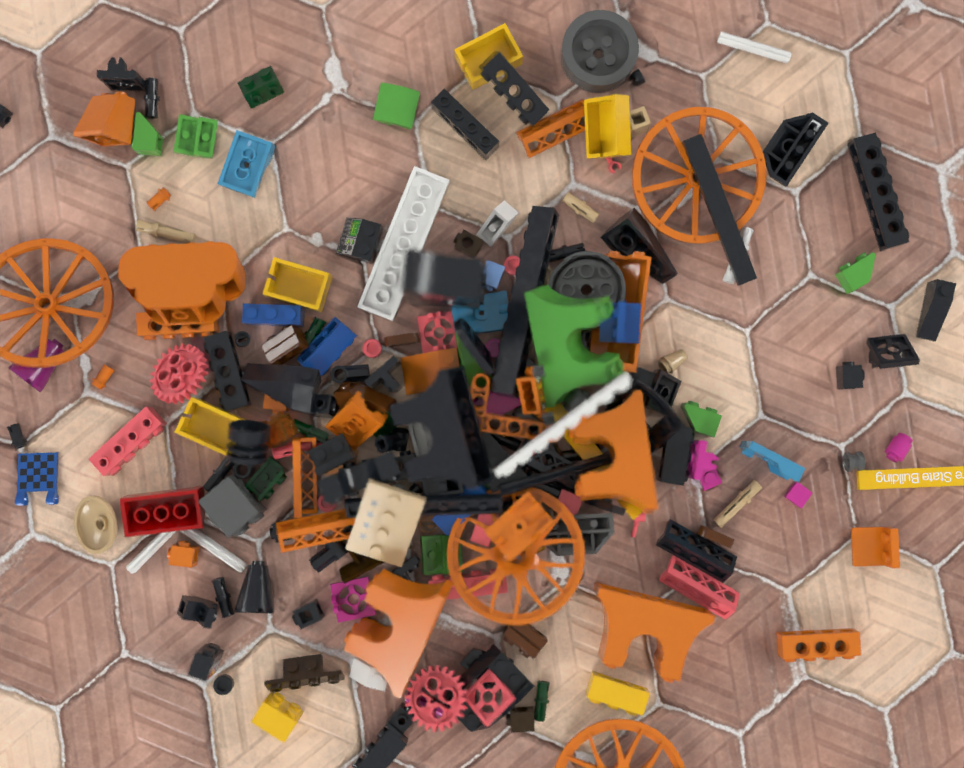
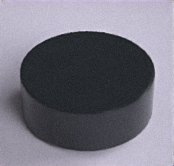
[213,674,234,695]

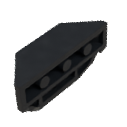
[763,112,829,187]

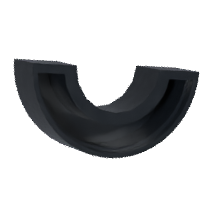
[317,451,401,506]

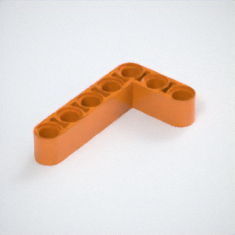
[471,372,562,442]

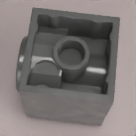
[198,475,267,538]

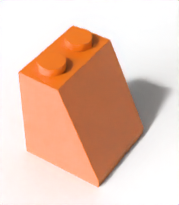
[73,91,135,147]

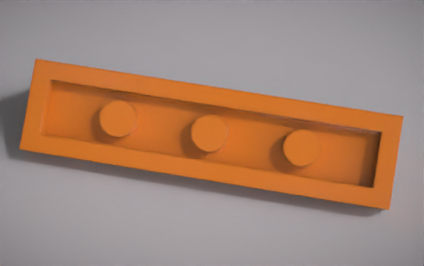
[516,99,585,158]
[292,437,317,518]
[276,509,356,553]

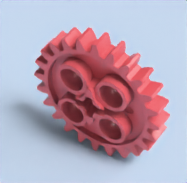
[149,343,209,405]
[405,665,469,732]

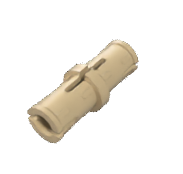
[562,192,600,224]

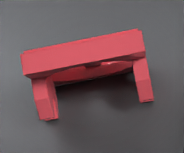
[417,311,457,353]
[463,668,516,727]

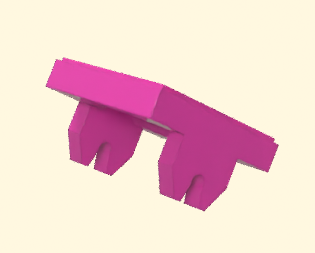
[687,440,719,480]
[330,576,376,623]

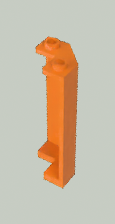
[589,251,651,373]

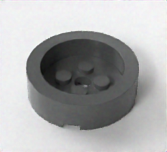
[561,10,639,93]
[548,251,626,331]

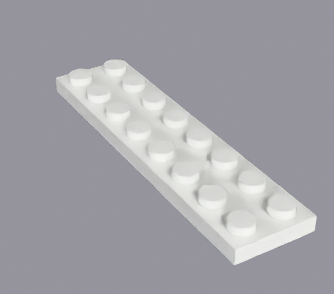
[357,166,450,321]
[494,371,631,477]

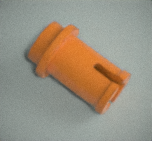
[146,187,172,211]
[91,364,115,390]

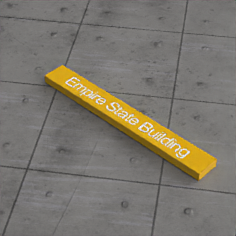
[856,466,964,490]

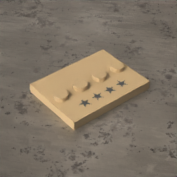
[346,479,426,567]

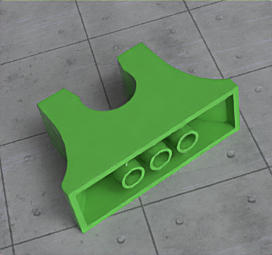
[525,285,623,408]

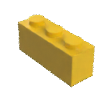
[585,670,650,716]

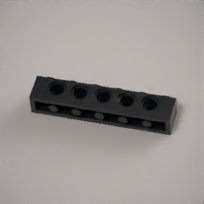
[847,132,909,251]

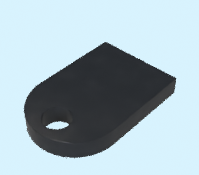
[453,318,494,376]

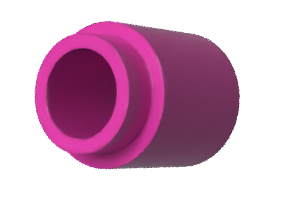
[884,433,913,462]

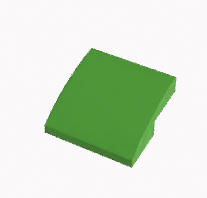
[372,82,420,130]
[173,114,218,158]
[420,534,463,575]

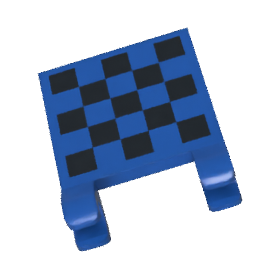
[15,452,59,506]

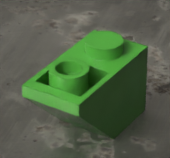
[131,112,163,156]
[835,252,876,294]
[681,401,722,438]

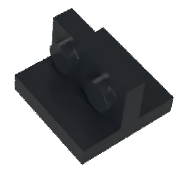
[364,355,403,393]
[308,433,358,476]

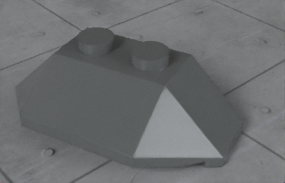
[544,513,614,556]

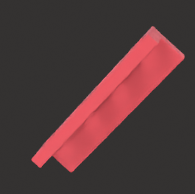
[659,555,740,620]

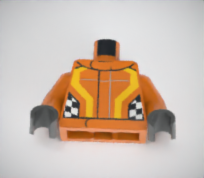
[516,365,556,426]

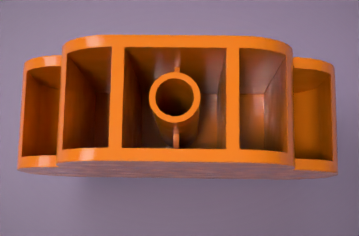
[118,241,246,326]

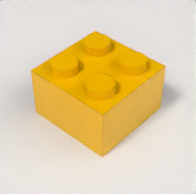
[251,692,304,743]

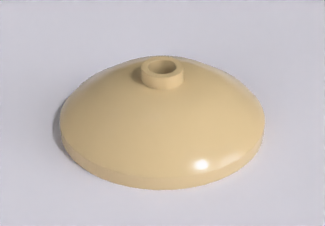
[74,496,117,554]

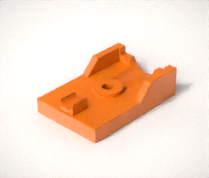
[325,391,389,450]
[484,491,555,562]

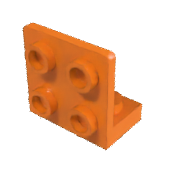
[851,526,900,568]

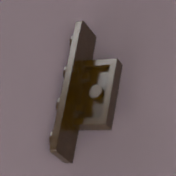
[339,542,412,584]
[264,654,345,692]

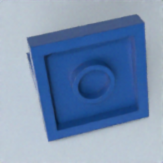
[599,302,641,343]

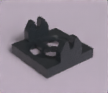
[97,57,146,91]
[866,334,920,369]

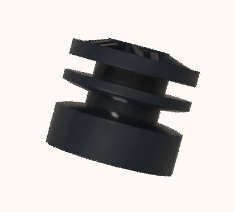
[226,420,271,465]

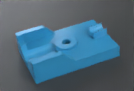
[217,130,276,198]
[451,291,509,335]
[739,441,806,482]

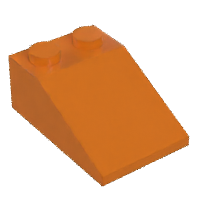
[401,348,460,395]

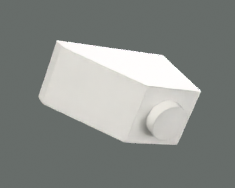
[476,200,519,247]
[349,657,388,691]

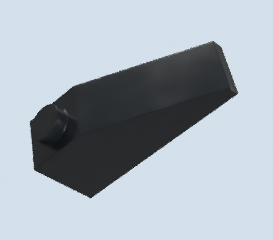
[916,279,956,342]

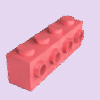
[88,406,167,476]
[428,568,508,600]

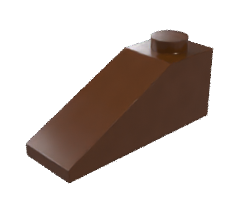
[333,381,397,412]

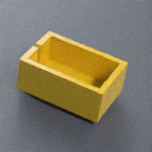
[454,23,523,91]
[584,94,631,159]
[263,257,333,313]
[175,397,246,456]

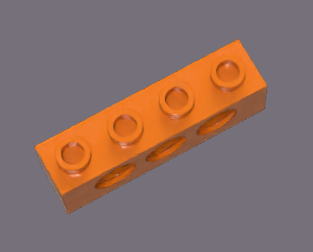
[136,312,219,340]
[776,628,861,662]

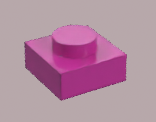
[699,469,722,491]

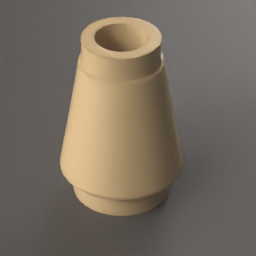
[658,349,688,373]

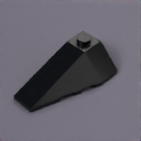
[600,207,678,284]
[241,363,322,414]

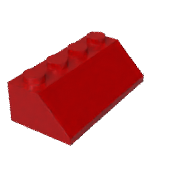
[120,486,205,537]

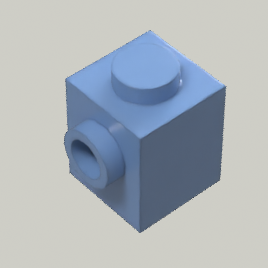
[484,260,505,292]

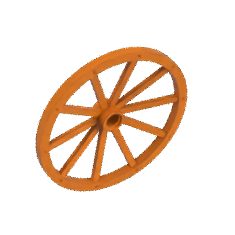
[632,107,767,244]
[0,238,114,368]

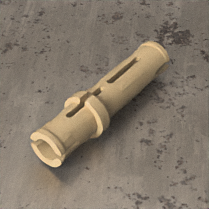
[136,219,196,243]
[712,480,763,528]

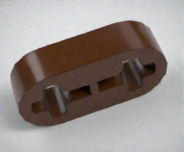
[384,332,421,347]
[697,525,734,548]

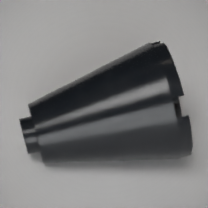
[235,561,275,613]

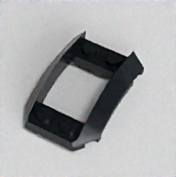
[605,371,686,454]
[445,643,534,732]

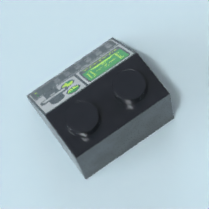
[336,217,383,265]

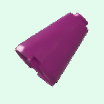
[9,338,64,392]

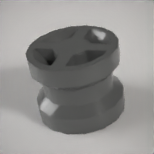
[843,451,865,472]

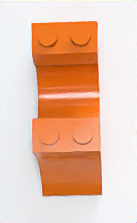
[568,390,658,514]
[344,569,454,698]
[593,582,715,683]

